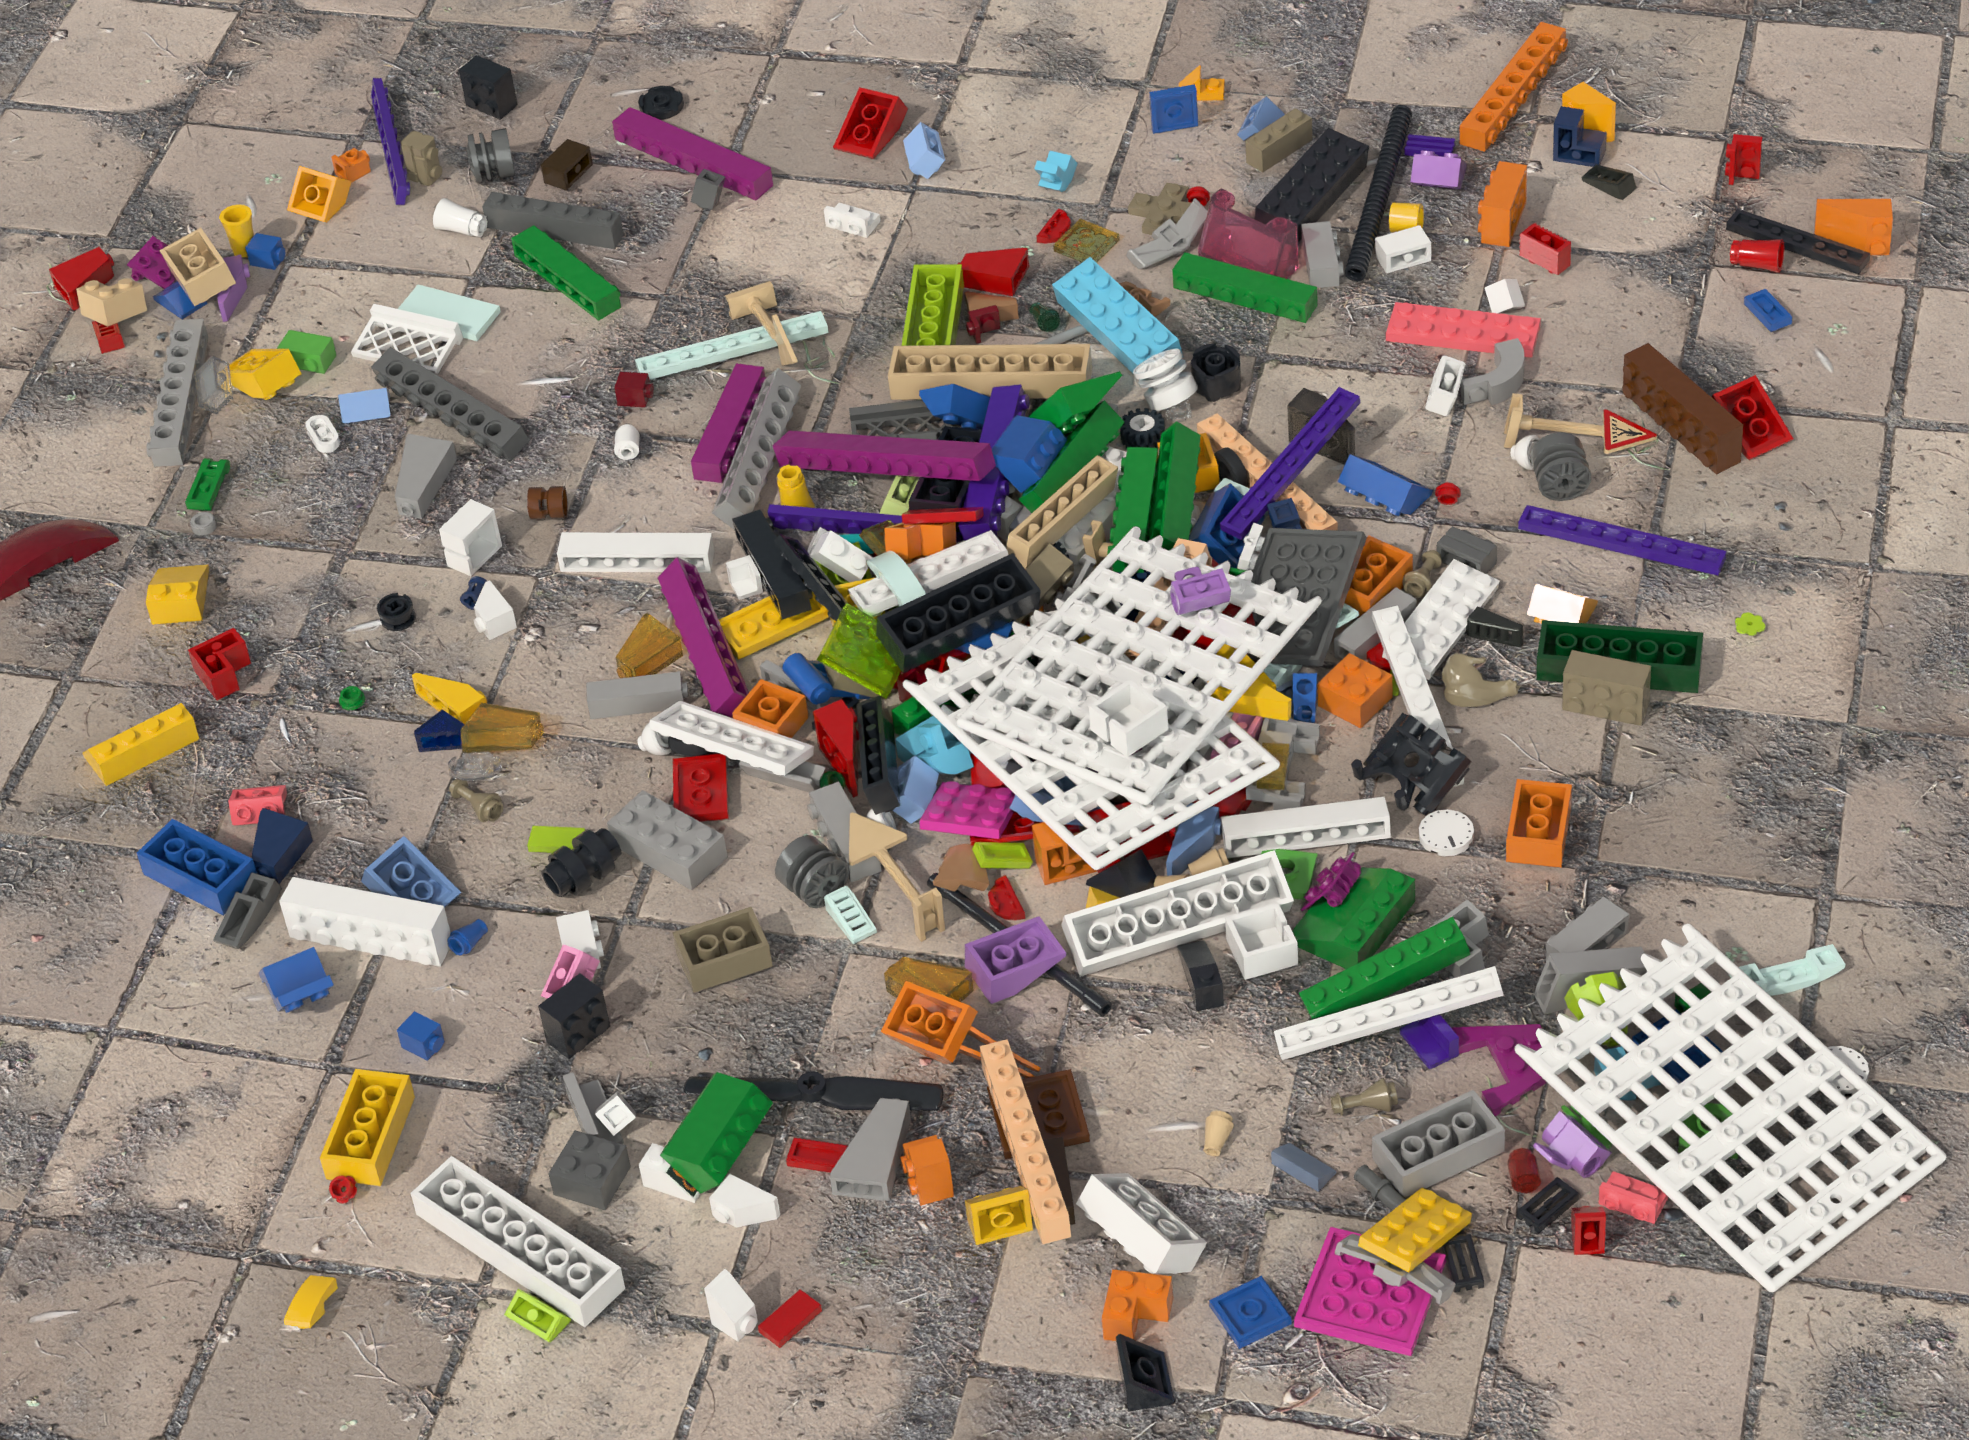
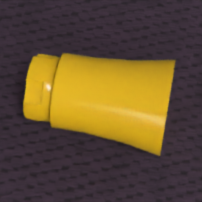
[219,204,254,258]
[777,465,815,508]

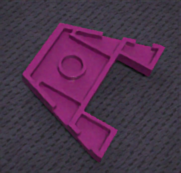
[1452,1024,1561,1116]

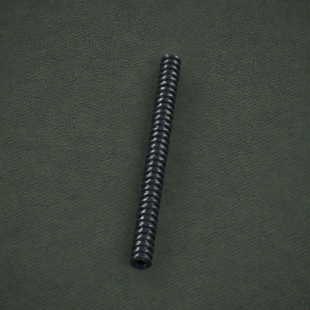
[1345,105,1412,282]

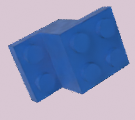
[259,947,334,1013]

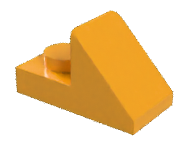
[1179,65,1225,101]

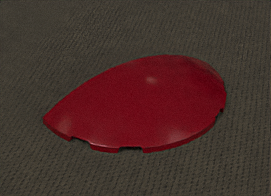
[0,519,119,601]

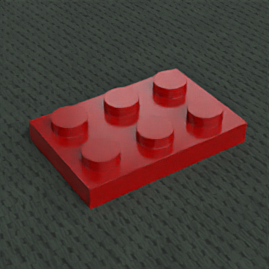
[673,754,729,822]

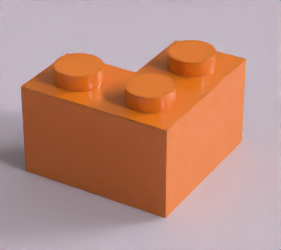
[884,522,957,563]
[1032,822,1097,885]
[900,1135,954,1206]
[1102,1269,1174,1341]

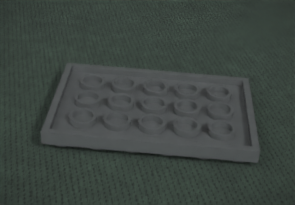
[1247,528,1367,666]

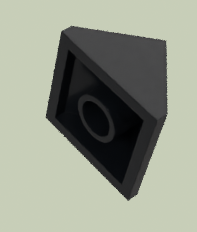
[1086,849,1157,898]
[1116,1334,1175,1412]

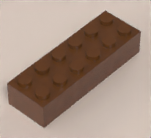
[1622,343,1743,475]

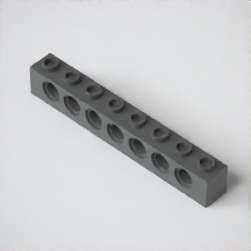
[371,347,530,461]

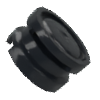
[377,593,416,631]

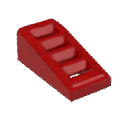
[92,321,125,354]

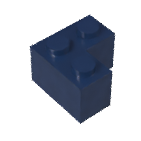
[1553,106,1607,167]

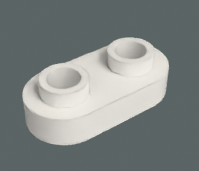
[305,415,340,453]

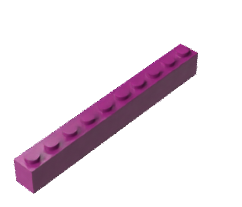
[772,430,996,481]

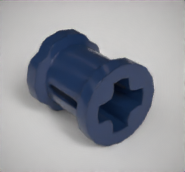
[460,576,487,610]

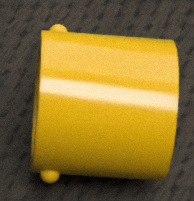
[1389,202,1424,233]

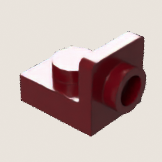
[966,305,1000,344]

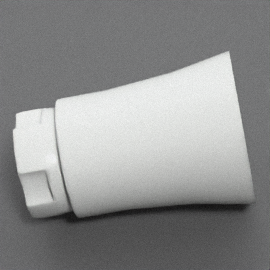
[433,198,488,237]

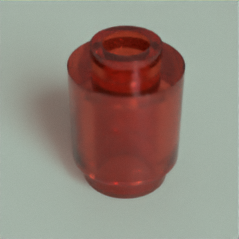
[1507,1148,1541,1194]

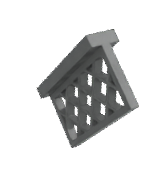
[849,399,951,438]

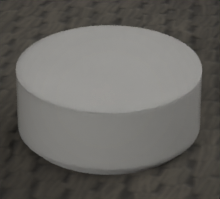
[190,512,217,536]

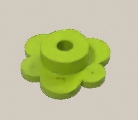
[1735,612,1765,636]

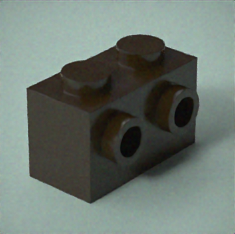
[541,139,593,191]

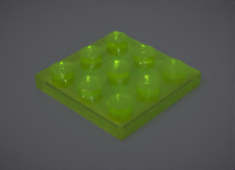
[816,603,901,699]

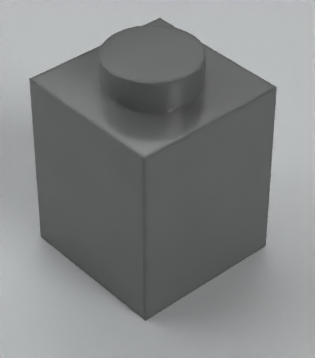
[690,169,725,210]

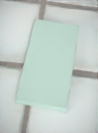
[398,284,501,341]

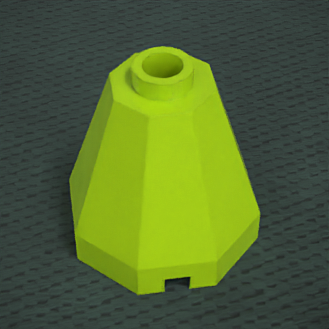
[1564,972,1628,1047]

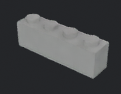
[807,782,882,882]

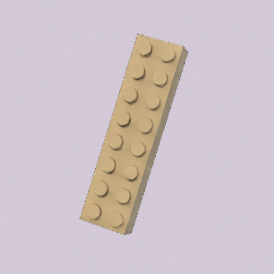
[888,344,1093,400]

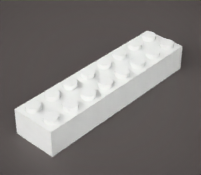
[1061,850,1294,977]
[411,1156,625,1327]

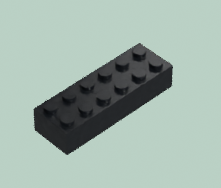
[1254,128,1369,247]
[909,426,982,532]
[876,553,1041,674]

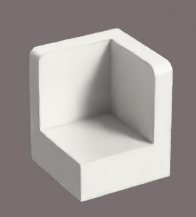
[1485,279,1525,314]
[726,555,763,600]
[595,1091,636,1136]

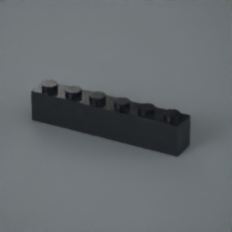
[732,509,813,620]
[856,695,901,815]

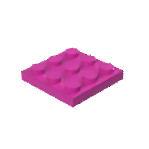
[920,781,1015,839]

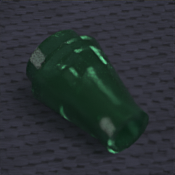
[1029,302,1060,332]

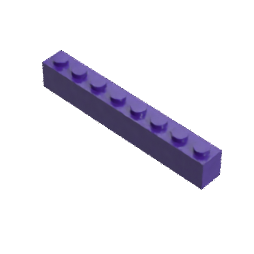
[959,384,1030,541]

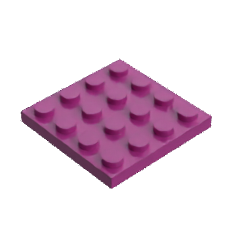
[1294,1227,1446,1356]

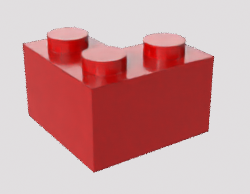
[188,628,251,700]

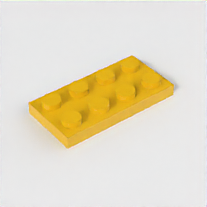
[719,592,829,660]
[1358,1188,1472,1272]

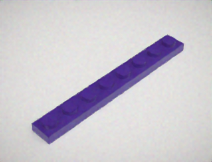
[371,78,410,205]
[1220,387,1361,540]
[767,504,964,543]
[1518,505,1727,576]

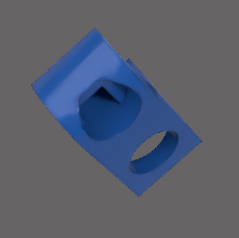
[1293,673,1318,723]

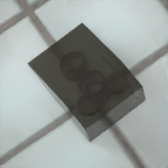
[1287,388,1355,465]

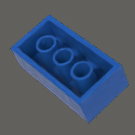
[137,819,257,916]

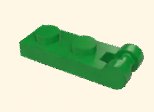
[185,458,230,511]

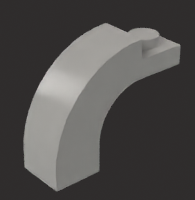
[1461,338,1525,405]

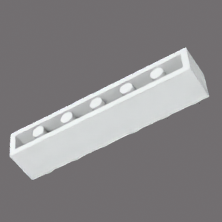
[557,532,715,573]
[1221,797,1391,858]

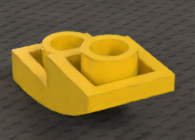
[284,1275,338,1329]

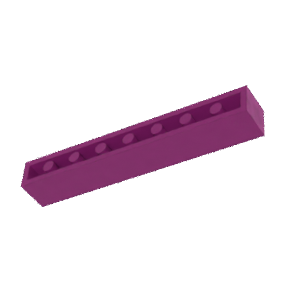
[612,107,773,201]
[658,557,749,718]

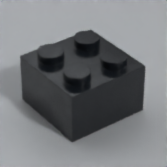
[459,55,518,120]
[538,973,610,1059]

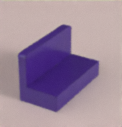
[1400,1014,1459,1069]

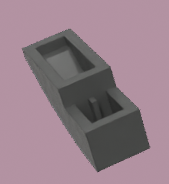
[213,873,282,949]

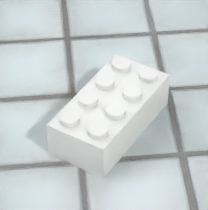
[1076,1173,1207,1275]

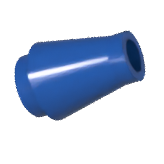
[447,919,488,956]

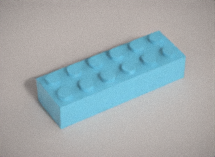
[1052,257,1183,380]

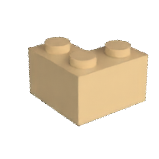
[76,278,147,326]

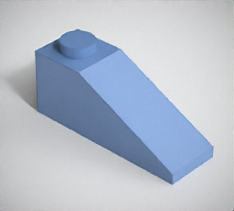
[1166,803,1222,876]

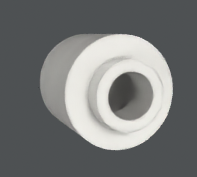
[614,424,640,460]

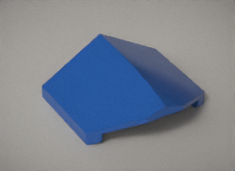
[153,281,207,320]

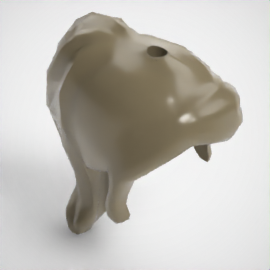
[1442,653,1520,707]

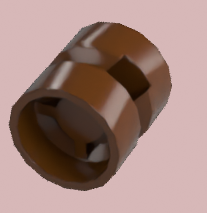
[527,486,568,519]

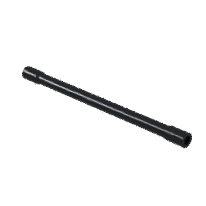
[927,873,1112,1016]

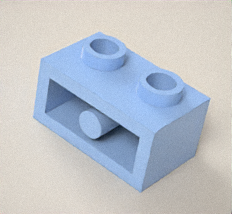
[903,122,945,179]
[893,756,939,824]

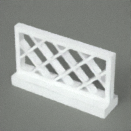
[351,304,463,375]

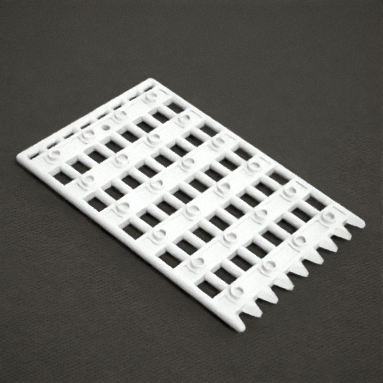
[956,526,1322,805]
[903,591,1280,870]
[1514,924,1947,1292]

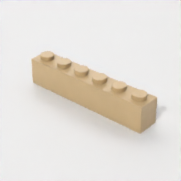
[1006,455,1118,569]

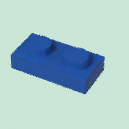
[1744,289,1792,332]

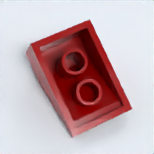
[833,87,908,159]
[1711,375,1794,460]
[813,699,859,798]

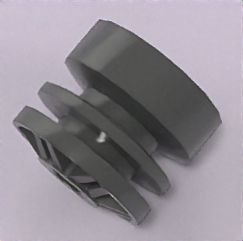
[466,128,515,183]
[1530,432,1591,501]
[775,835,849,909]

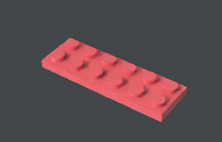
[1386,302,1541,358]

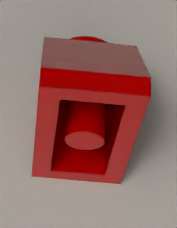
[1571,1206,1606,1255]

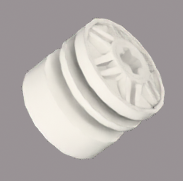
[1133,348,1198,411]

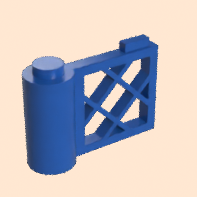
[782,653,870,705]

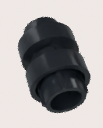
[541,828,622,897]

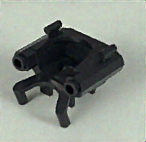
[1351,712,1472,816]

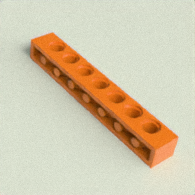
[1460,22,1568,152]

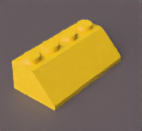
[82,703,199,786]

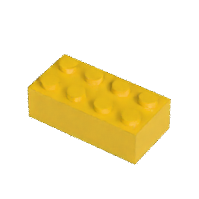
[320,1069,415,1186]

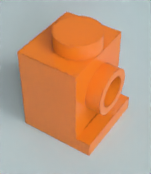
[331,148,371,183]

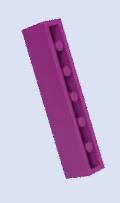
[691,363,767,483]

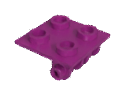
[127,236,176,289]
[1300,852,1361,911]

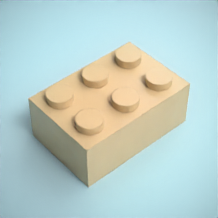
[160,228,236,306]

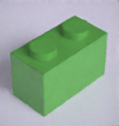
[277,330,337,374]

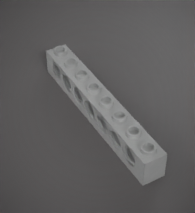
[147,319,208,467]
[712,368,801,529]

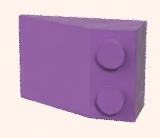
[965,916,1066,1004]

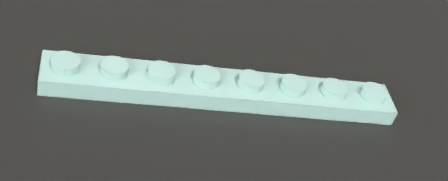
[635,311,828,380]

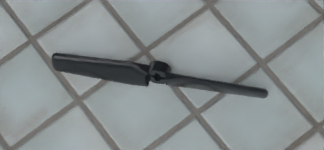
[683,1071,944,1111]

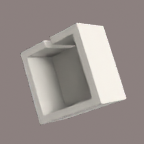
[439,499,502,576]
[1089,679,1168,757]
[1225,903,1298,980]

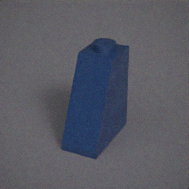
[251,808,313,884]

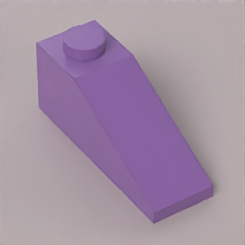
[217,255,250,322]

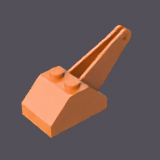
[881,981,1041,1078]

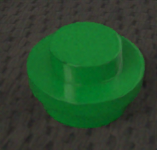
[339,686,365,710]

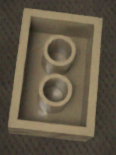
[1562,650,1651,726]
[672,907,773,993]

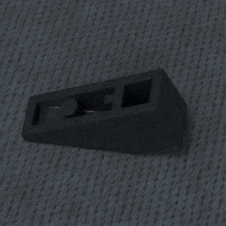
[1177,940,1224,1011]

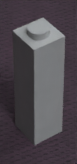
[1334,587,1416,661]
[586,671,689,719]

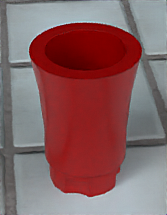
[1730,239,1784,273]

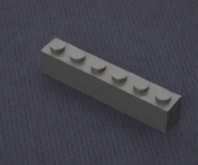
[482,192,624,249]

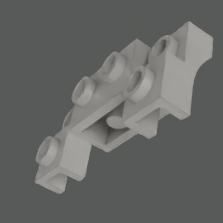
[1246,718,1320,810]

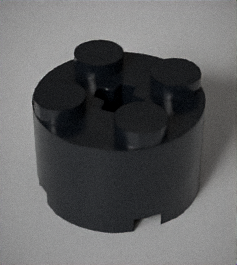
[1191,343,1241,402]

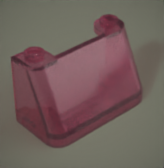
[1198,188,1298,279]

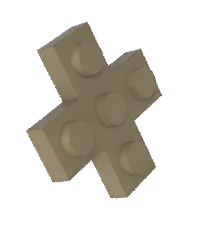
[1128,183,1191,235]

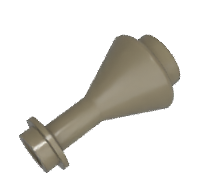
[1402,550,1442,598]
[449,779,504,822]
[1330,1078,1398,1116]

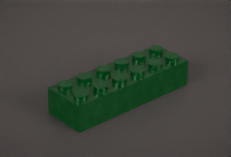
[1536,620,1704,693]

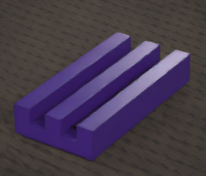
[1405,134,1455,157]

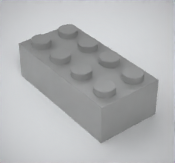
[607,790,728,890]
[1372,1090,1505,1199]

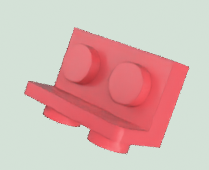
[228,785,287,826]
[1599,1171,1668,1224]

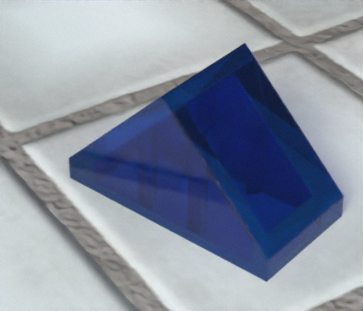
[414,710,471,752]

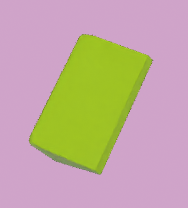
[504,1289,571,1343]

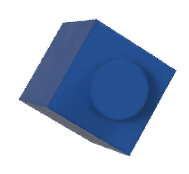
[246,233,286,270]
[397,1011,445,1061]

